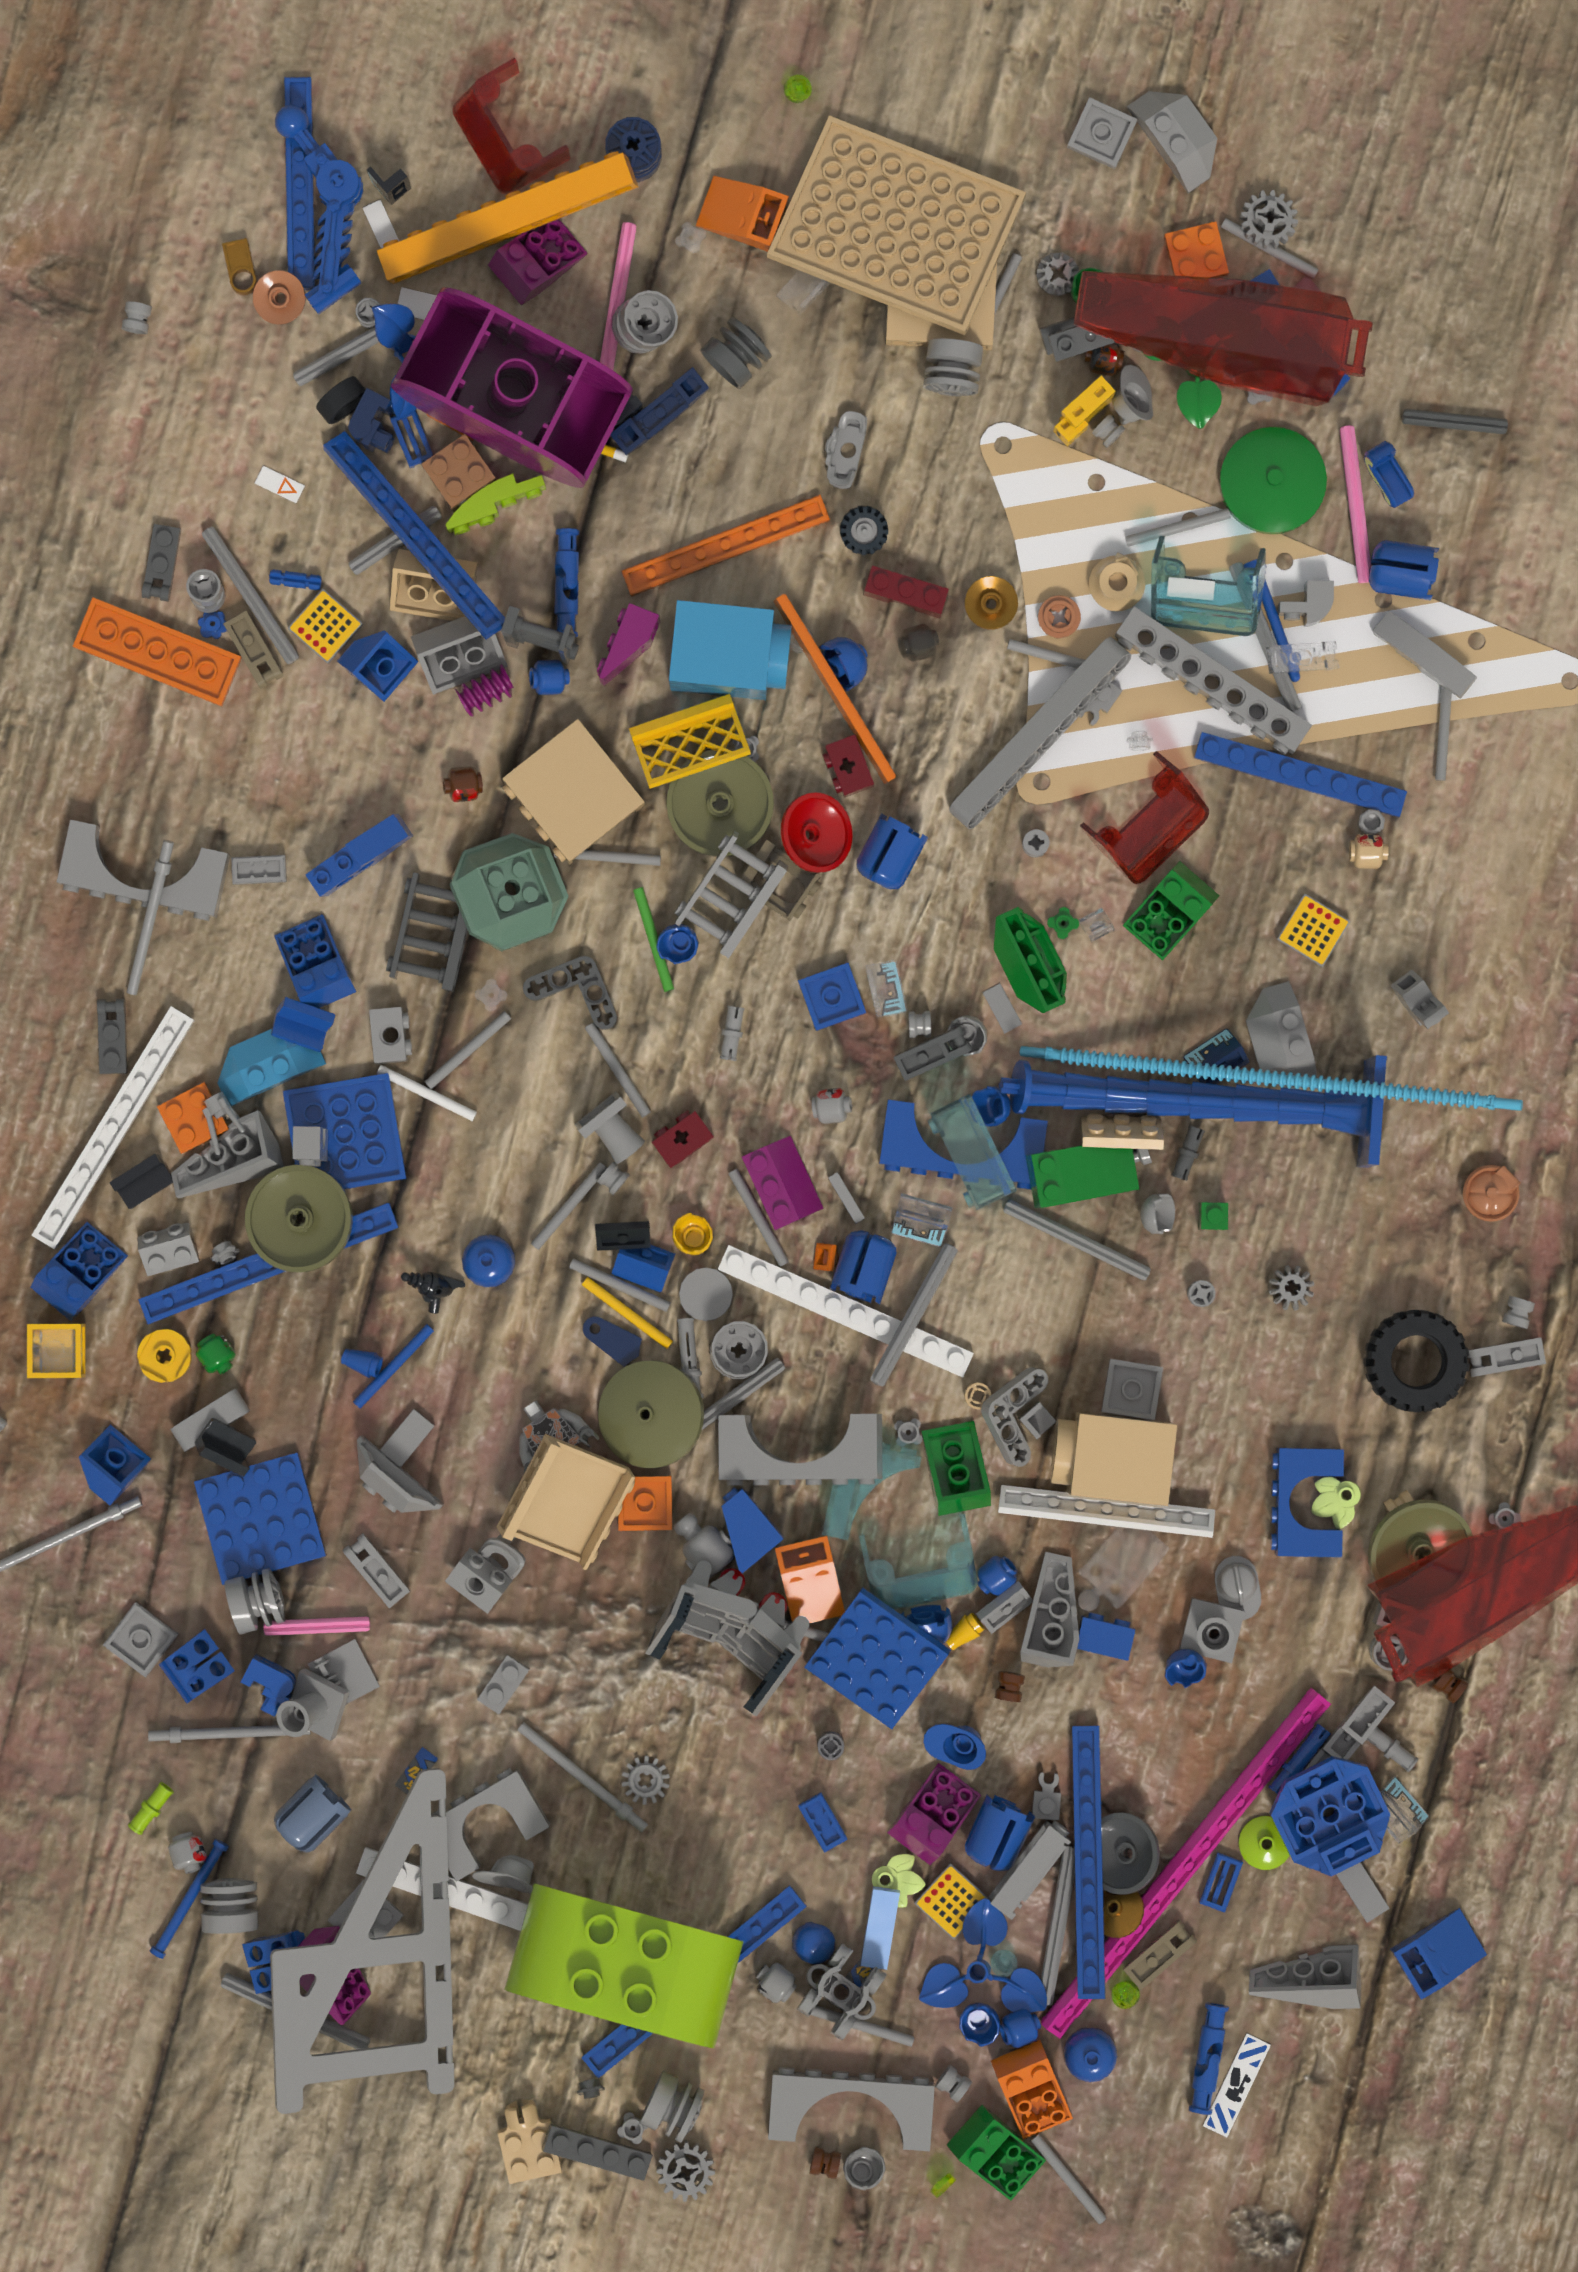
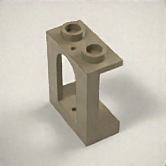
[741,840,821,921]

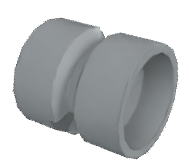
[186,569,226,613]
[1369,1633,1408,1671]

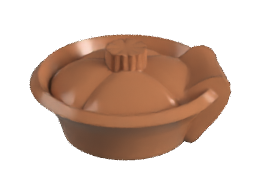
[1463,1165,1521,1222]

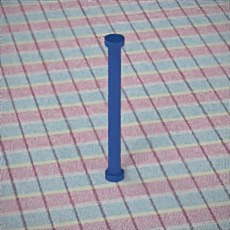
[149,1839,229,1959]

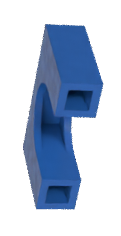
[1270,1447,1344,1557]

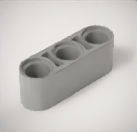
[170,1388,250,1452]

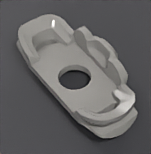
[825,411,867,489]

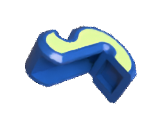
[1364,441,1415,508]

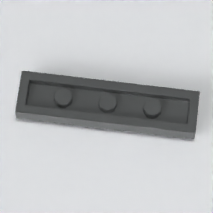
[542,2123,653,2181]

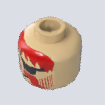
[1349,834,1388,869]

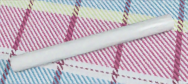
[377,1065,477,1121]

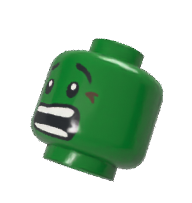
[196,1333,236,1375]

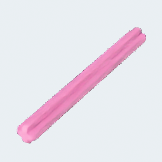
[600,222,636,370]
[1340,425,1371,583]

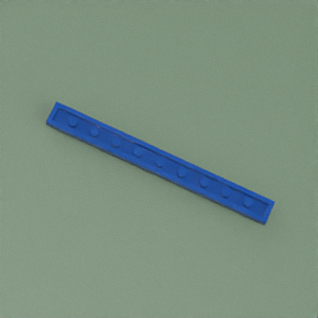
[323,431,505,640]
[138,1203,399,1324]
[1072,1726,1106,1999]
[581,1885,807,2079]

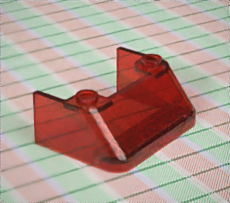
[453,57,571,194]
[1080,751,1209,884]

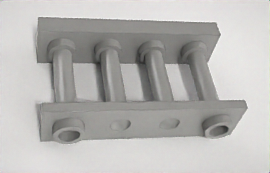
[674,831,789,958]

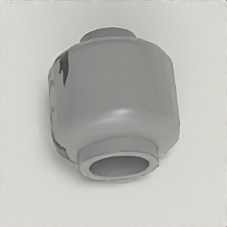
[756,1963,797,2003]

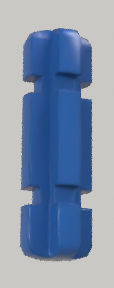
[269,569,322,590]

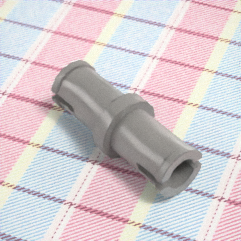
[720,1006,745,1061]
[1366,1727,1419,1772]

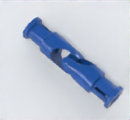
[554,528,579,638]
[1189,2002,1229,2115]

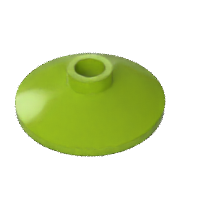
[1239,1816,1289,1870]

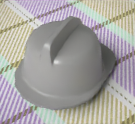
[1112,365,1153,425]
[1215,1556,1261,1620]
[472,1855,534,1893]

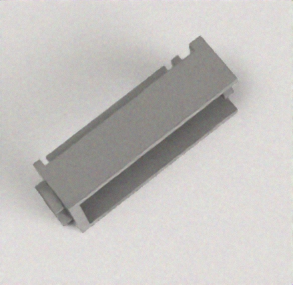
[988,1820,1071,1920]

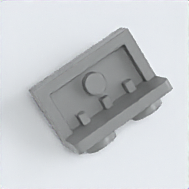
[137,1223,199,1276]

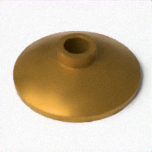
[965,576,1018,630]
[1103,1890,1144,1938]

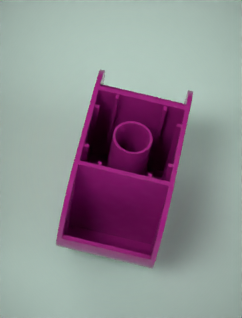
[391,287,633,488]

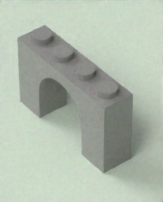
[431,1768,551,1882]

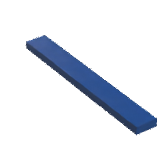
[284,77,316,290]

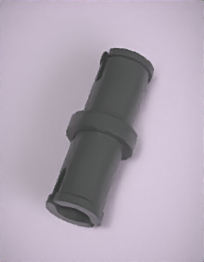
[1171,1125,1205,1181]

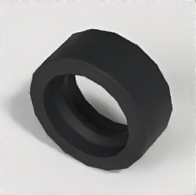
[316,376,366,424]

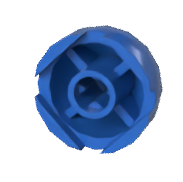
[818,637,868,692]
[462,1234,516,1288]
[901,1605,952,1644]
[1063,2027,1118,2082]

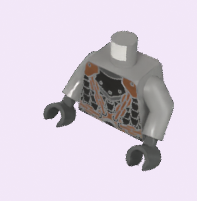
[519,1400,599,1473]

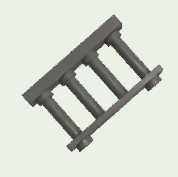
[1039,295,1158,362]
[501,605,579,665]
[386,872,468,993]

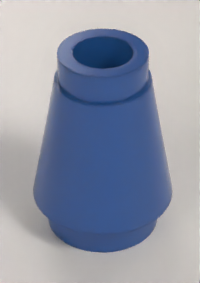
[341,1349,383,1378]

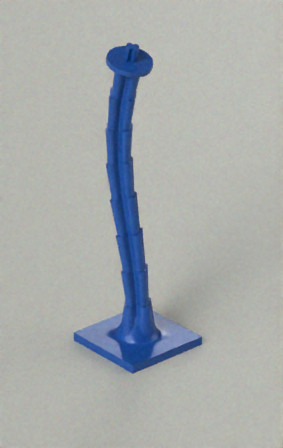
[999,1055,1387,1168]

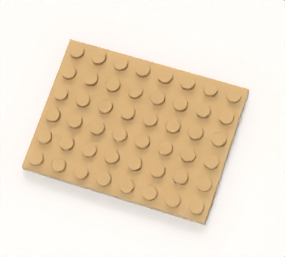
[767,115,1026,335]

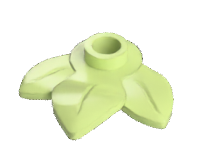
[1311,1476,1361,1529]
[872,1854,925,1908]

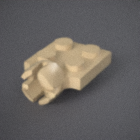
[498,2099,562,2184]

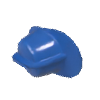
[923,1724,986,1770]

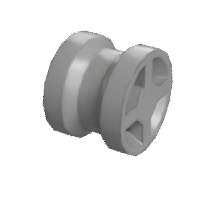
[1092,414,1125,448]
[1022,829,1050,858]
[908,1011,931,1038]
[597,1161,630,1195]
[1187,1280,1216,1307]

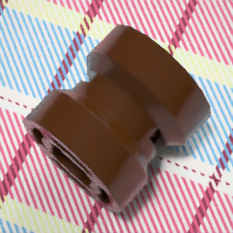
[1431,1666,1469,1703]
[994,1671,1025,1702]
[809,2147,841,2179]

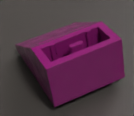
[488,219,588,306]
[597,603,661,686]
[887,1763,981,1865]
[298,1926,371,2025]

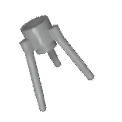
[202,1091,245,1155]

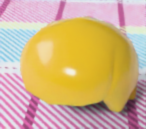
[672,1213,713,1255]

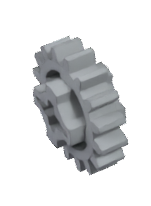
[1239,190,1298,249]
[656,2141,715,2202]

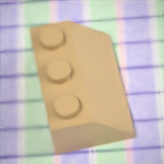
[390,549,478,621]

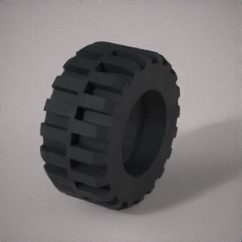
[1363,1310,1470,1412]

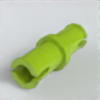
[128,1782,174,1835]

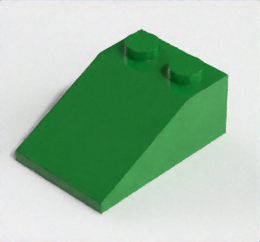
[922,1421,991,1516]

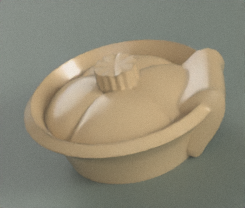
[1089,552,1145,611]

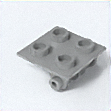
[308,1639,380,1705]

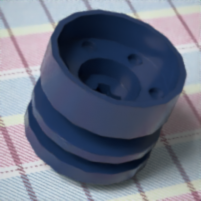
[605,117,662,182]

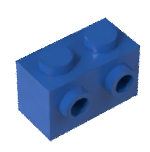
[1077,1612,1136,1661]

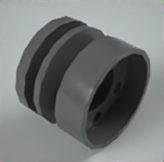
[700,317,772,389]

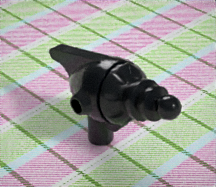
[401,1272,465,1314]

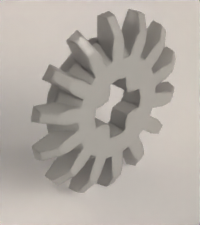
[622,1756,670,1805]

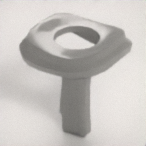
[478,1534,526,1580]

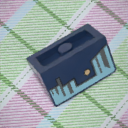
[1183,1028,1250,1084]

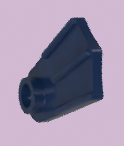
[583,1316,642,1367]

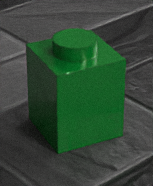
[1198,1202,1228,1230]

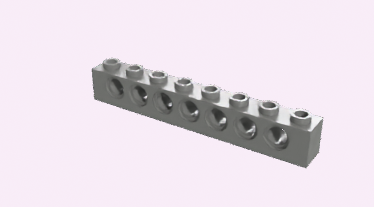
[1115,606,1312,755]

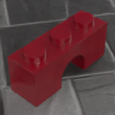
[864,565,949,619]

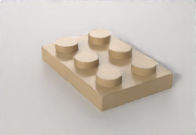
[1080,1113,1164,1150]

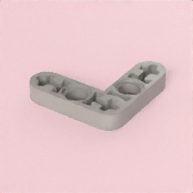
[981,1367,1048,1467]

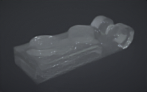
[1266,641,1339,674]

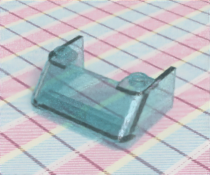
[1151,536,1266,636]
[927,1094,1016,1211]
[858,1512,978,1609]

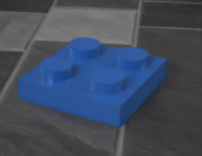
[798,963,866,1031]

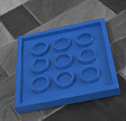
[283,1073,407,1189]
[194,1452,327,1585]
[804,1587,951,1729]

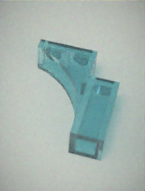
[822,1442,922,1540]

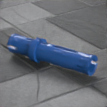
[1269,1724,1331,1794]

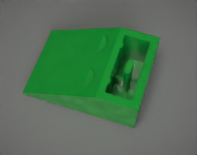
[1122,861,1220,961]
[947,2105,1046,2201]

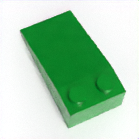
[1025,1145,1139,1208]

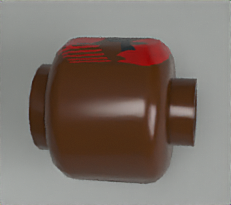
[443,766,483,802]

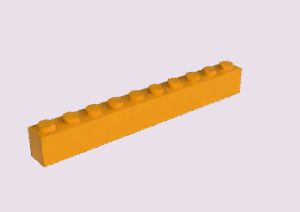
[376,151,639,284]

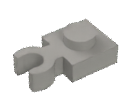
[1079,683,1123,726]
[1032,1772,1061,1820]

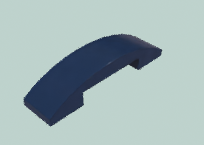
[610,367,710,456]

